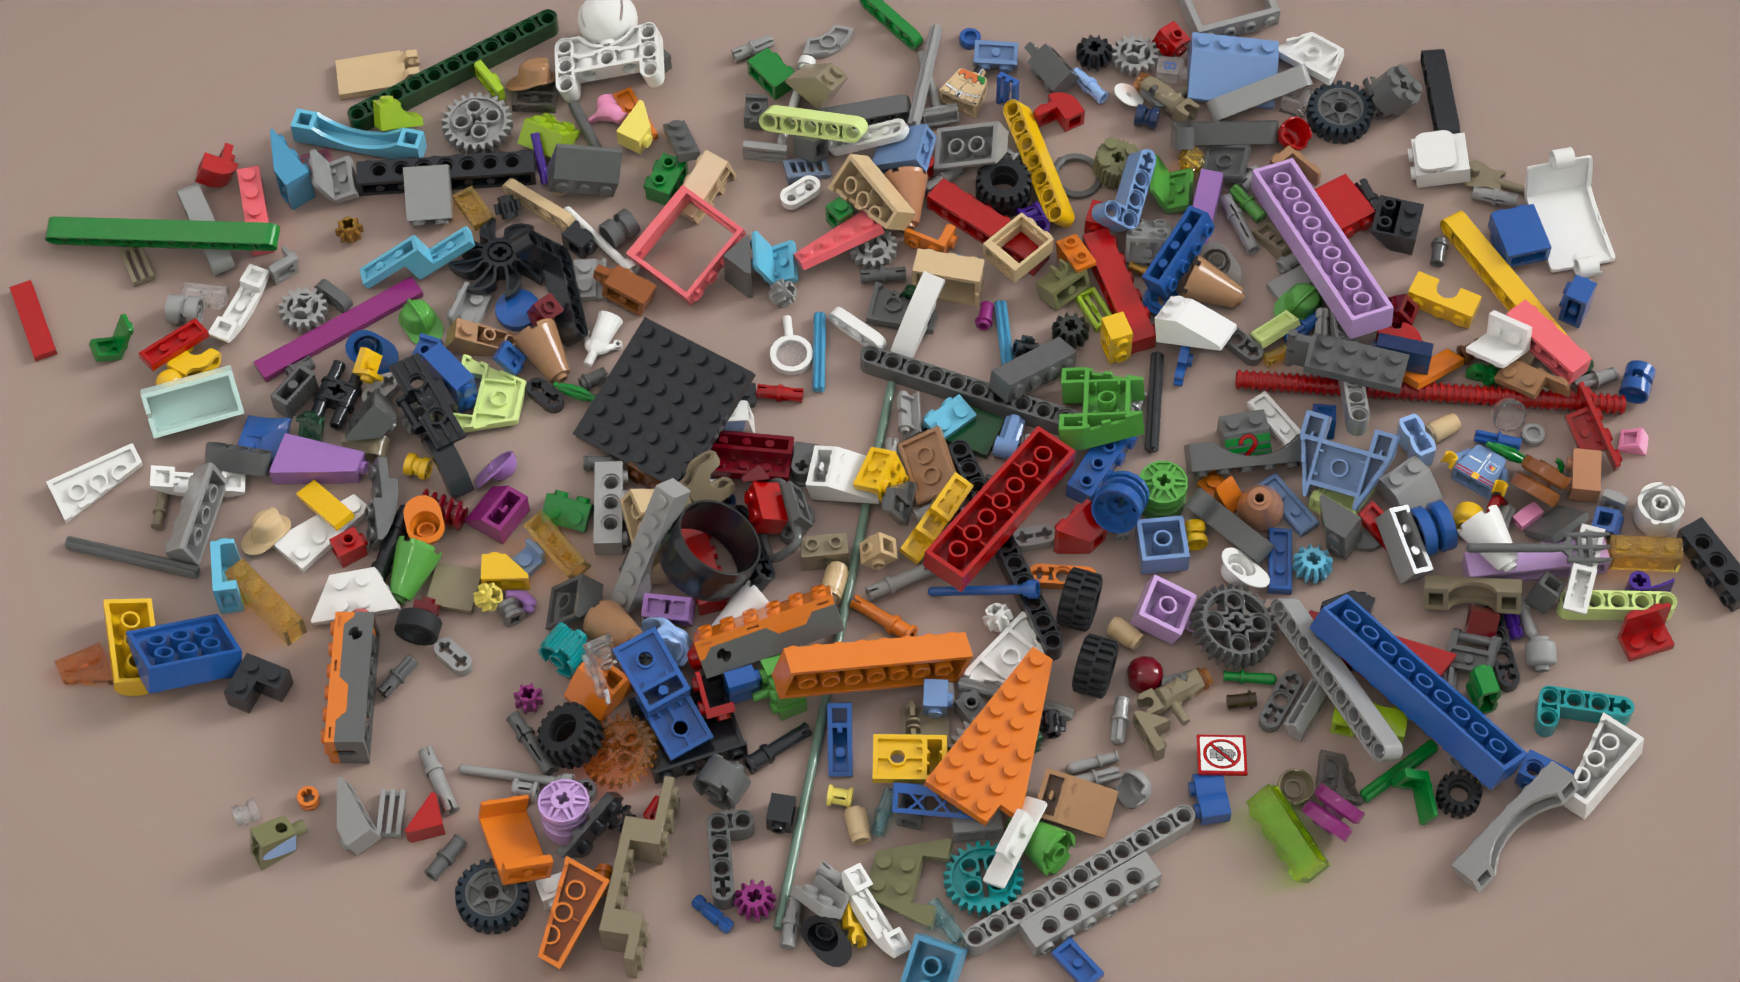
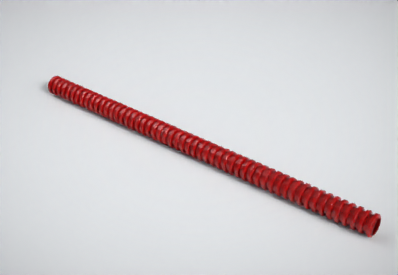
[1235,369,1626,415]

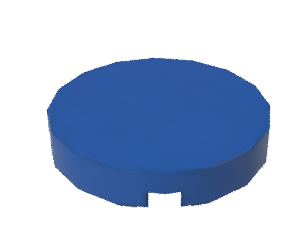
[495,289,538,331]

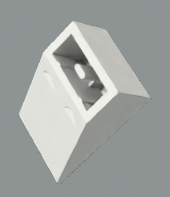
[806,445,879,504]

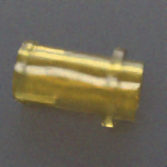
[1262,343,1287,367]

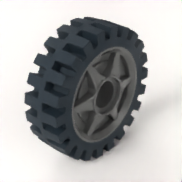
[1306,80,1373,144]
[455,858,530,935]

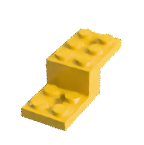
[872,734,949,785]

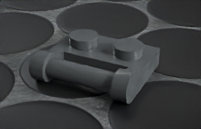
[1446,628,1501,674]

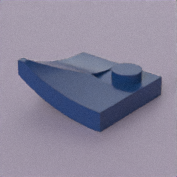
[237,415,292,466]

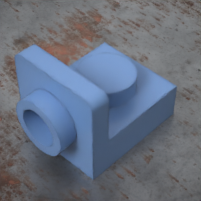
[512,538,546,577]

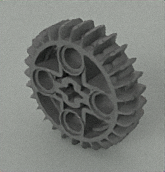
[1189,583,1278,670]

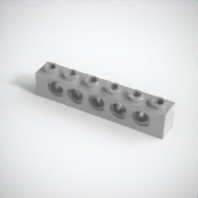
[1019,851,1162,957]

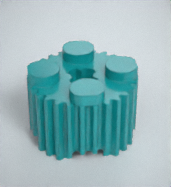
[538,622,595,679]

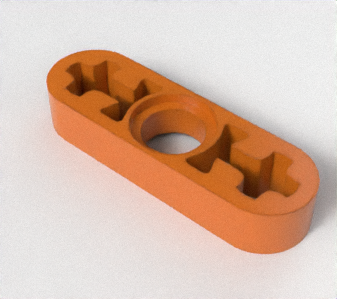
[1030,564,1096,589]

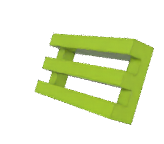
[1074,287,1112,333]

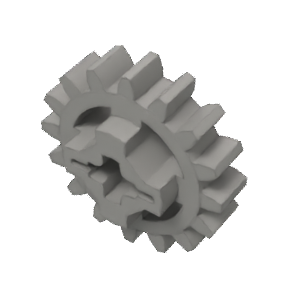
[1112,33,1159,77]
[849,226,897,270]
[279,286,329,333]

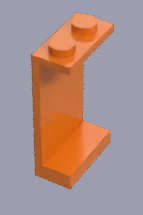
[478,795,554,885]

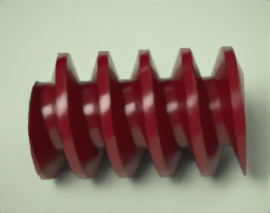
[422,488,469,531]

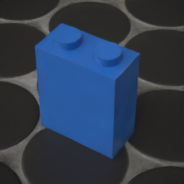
[422,342,478,414]

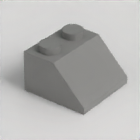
[1377,455,1443,509]

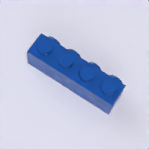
[1142,205,1215,299]
[1066,437,1138,504]

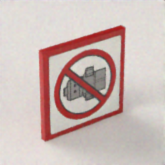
[1196,734,1248,776]

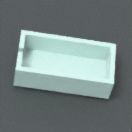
[140,365,244,439]

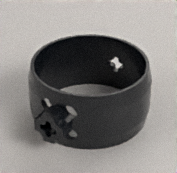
[658,500,761,602]

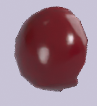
[1127,656,1163,694]

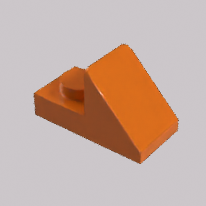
[1196,471,1242,514]

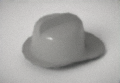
[1196,242,1242,285]

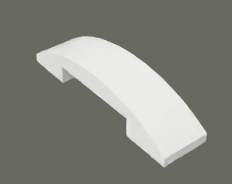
[209,264,270,343]
[150,465,246,498]
[841,863,911,958]

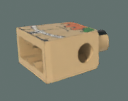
[939,66,988,119]

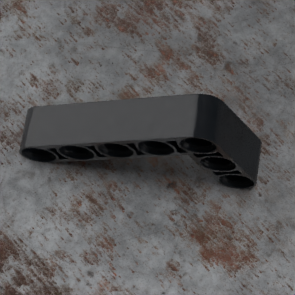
[511,230,588,347]

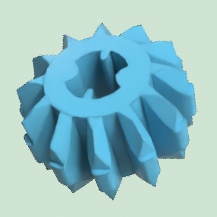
[1292,543,1333,585]

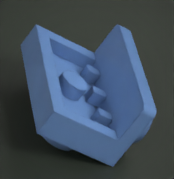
[973,40,1019,73]

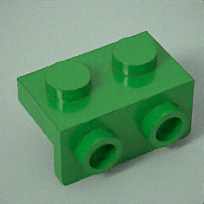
[540,490,594,532]

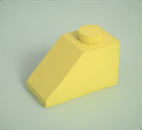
[616,100,653,154]

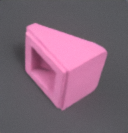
[1618,428,1648,455]

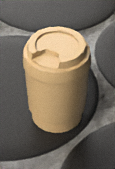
[1425,413,1461,443]
[1106,616,1144,651]
[844,805,871,845]

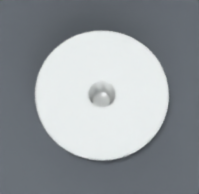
[1114,83,1144,107]

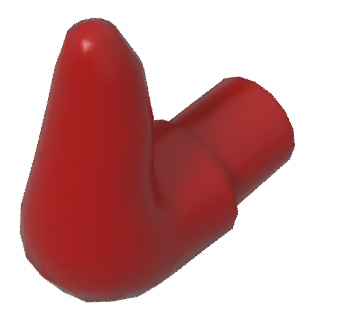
[1486,494,1508,513]

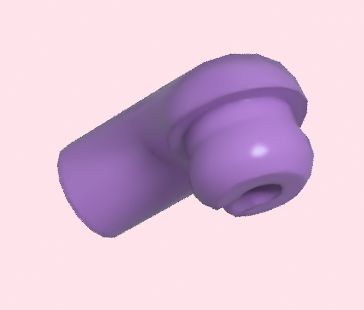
[506,589,537,613]

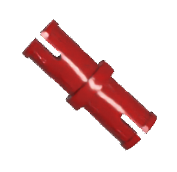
[756,383,804,403]

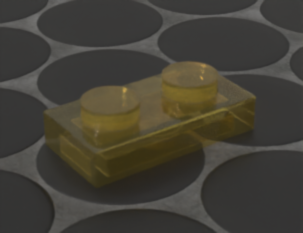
[452,186,494,231]

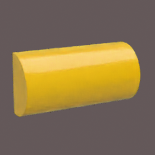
[103,598,155,696]

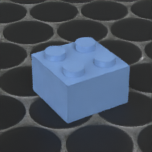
[1135,515,1190,575]

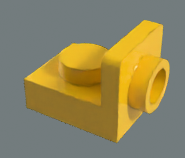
[352,347,384,384]

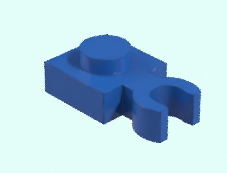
[1173,345,1194,387]

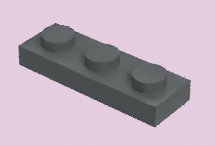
[663,120,700,163]

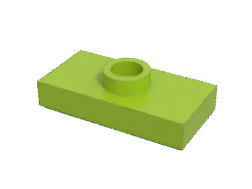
[474,60,506,102]

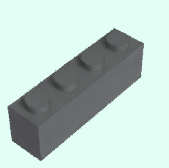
[989,337,1078,403]

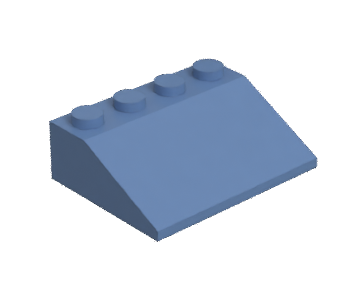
[1187,32,1279,109]

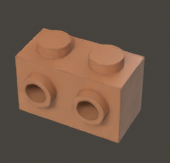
[1565,448,1602,503]

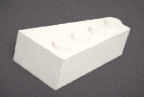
[1564,712,1644,820]

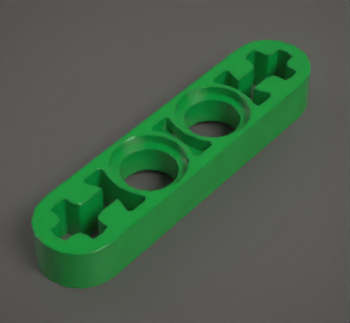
[859,0,923,50]

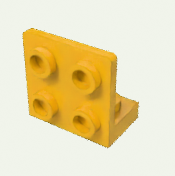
[853,447,908,503]

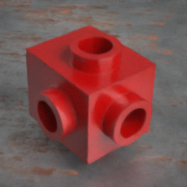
[1152,21,1190,60]

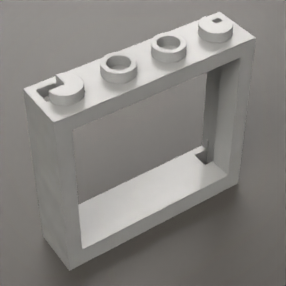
[1177,0,1280,36]

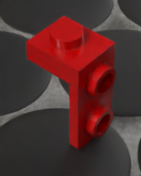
[691,671,736,721]

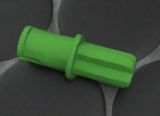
[1229,184,1267,223]

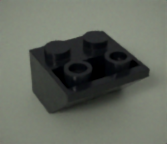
[1371,195,1424,255]

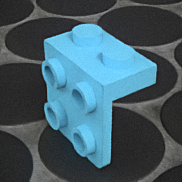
[750,231,798,285]

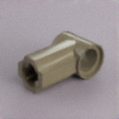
[342,435,391,463]

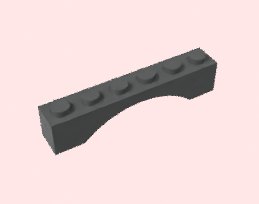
[1184,434,1302,477]

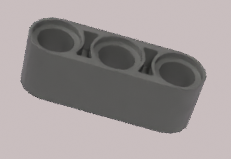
[204,442,272,476]

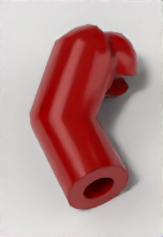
[643,795,660,820]

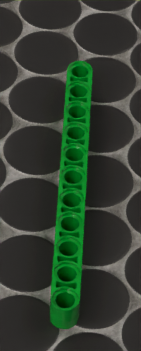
[45,216,280,251]

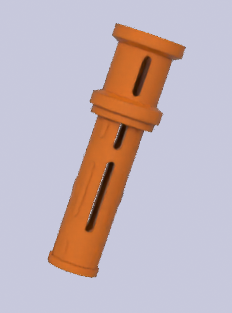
[850,594,918,638]

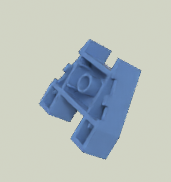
[1300,410,1400,512]

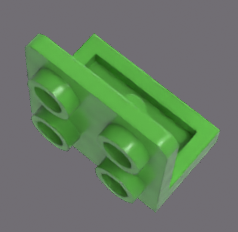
[1148,154,1194,214]

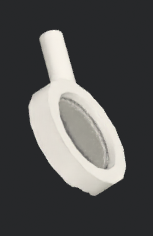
[770,315,813,376]

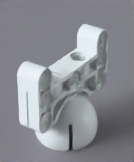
[554,0,665,103]

